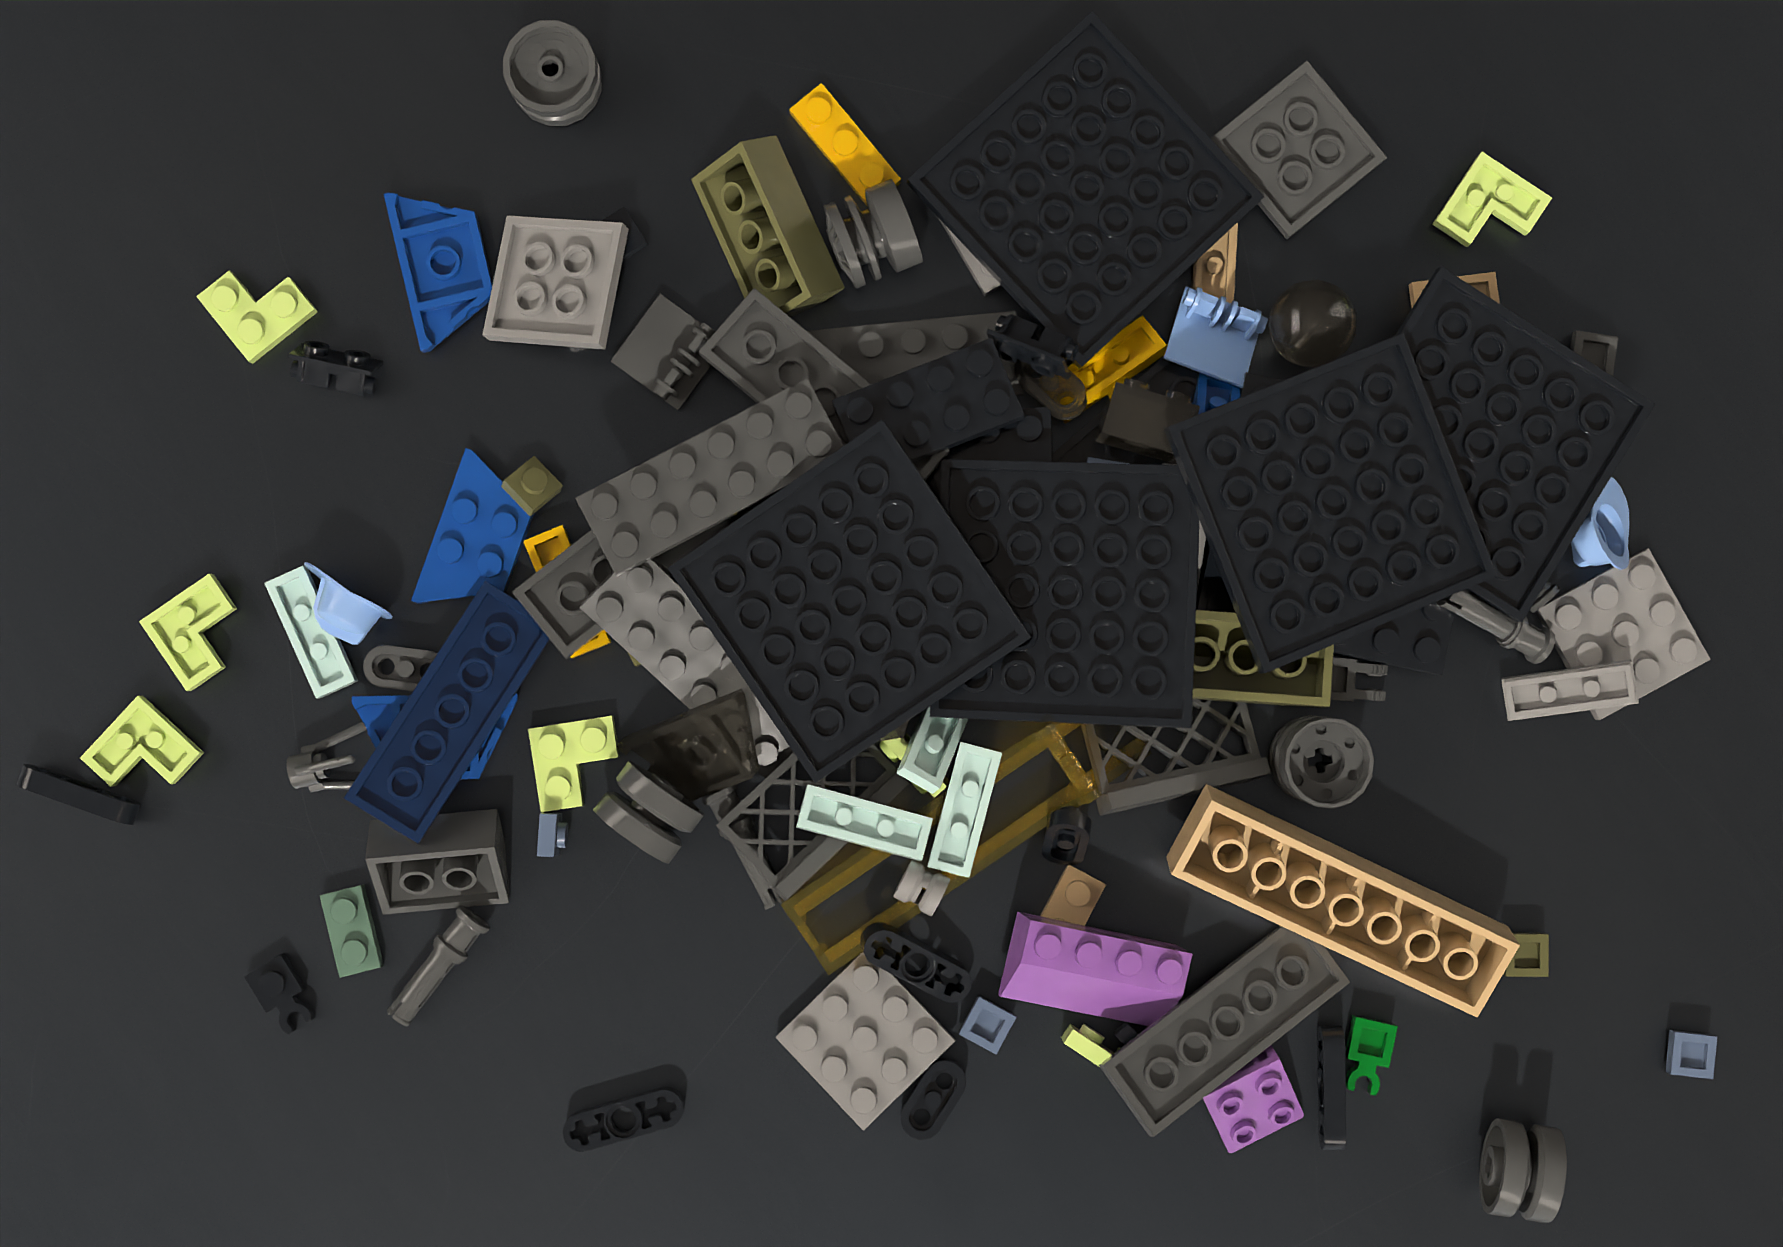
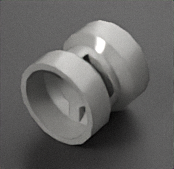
[893,859,950,916]

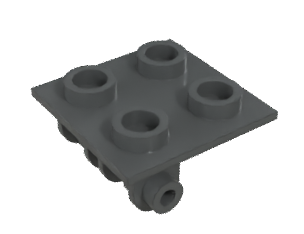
[611,294,715,411]

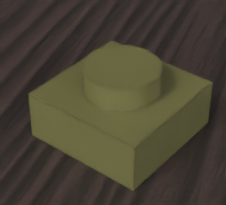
[501,456,563,516]
[1503,932,1549,977]

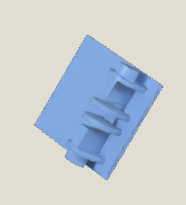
[1163,286,1268,388]

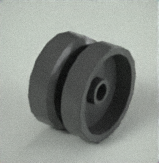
[503,20,602,126]
[593,761,705,864]
[1479,1118,1567,1223]

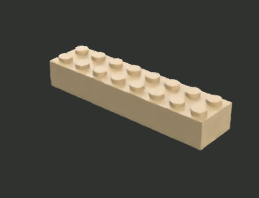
[1166,784,1520,1018]

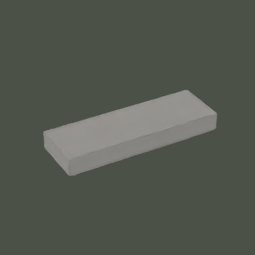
[1501,660,1639,721]

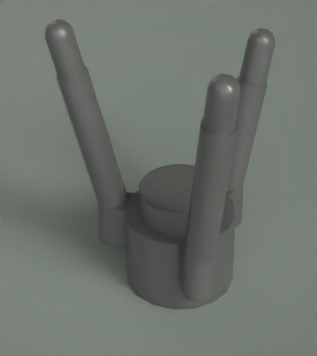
[287,721,367,792]

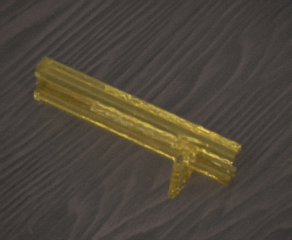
[781,722,1152,975]

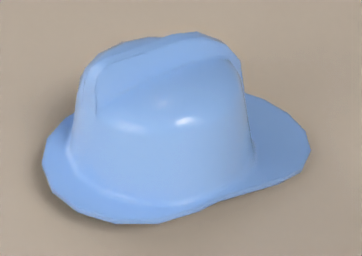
[1571,477,1629,570]
[304,562,393,645]

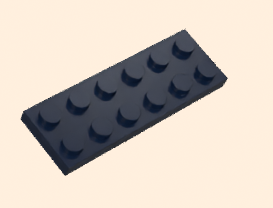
[344,581,550,844]

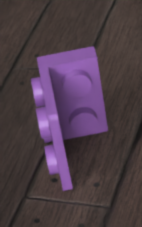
[1203,1045,1304,1153]

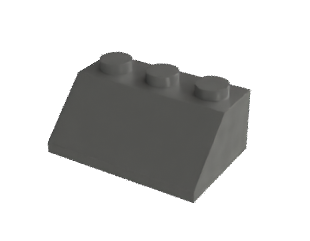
[365,809,509,915]

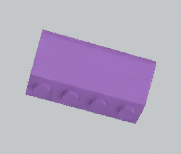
[998,912,1192,1026]

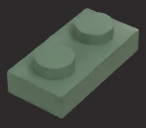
[319,884,384,978]

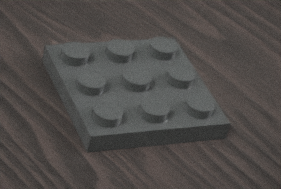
[1211,61,1387,239]

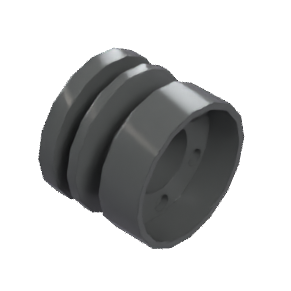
[824,179,923,289]
[1268,715,1374,808]

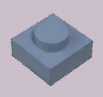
[537,812,568,857]
[958,995,1016,1054]
[1665,1030,1717,1079]

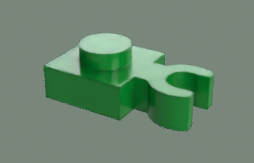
[1345,1015,1398,1096]

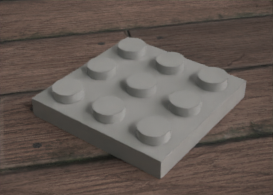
[482,216,629,349]
[1536,548,1710,720]
[776,952,956,1131]

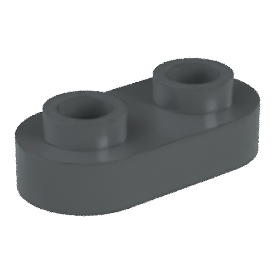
[363,645,438,691]

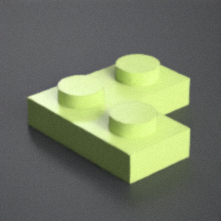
[1432,152,1552,247]
[196,270,318,364]
[139,573,237,691]
[80,696,204,787]
[528,716,620,812]

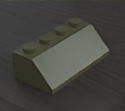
[691,135,845,318]
[1193,610,1334,708]

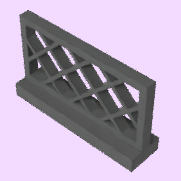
[1081,699,1271,816]
[716,744,911,901]

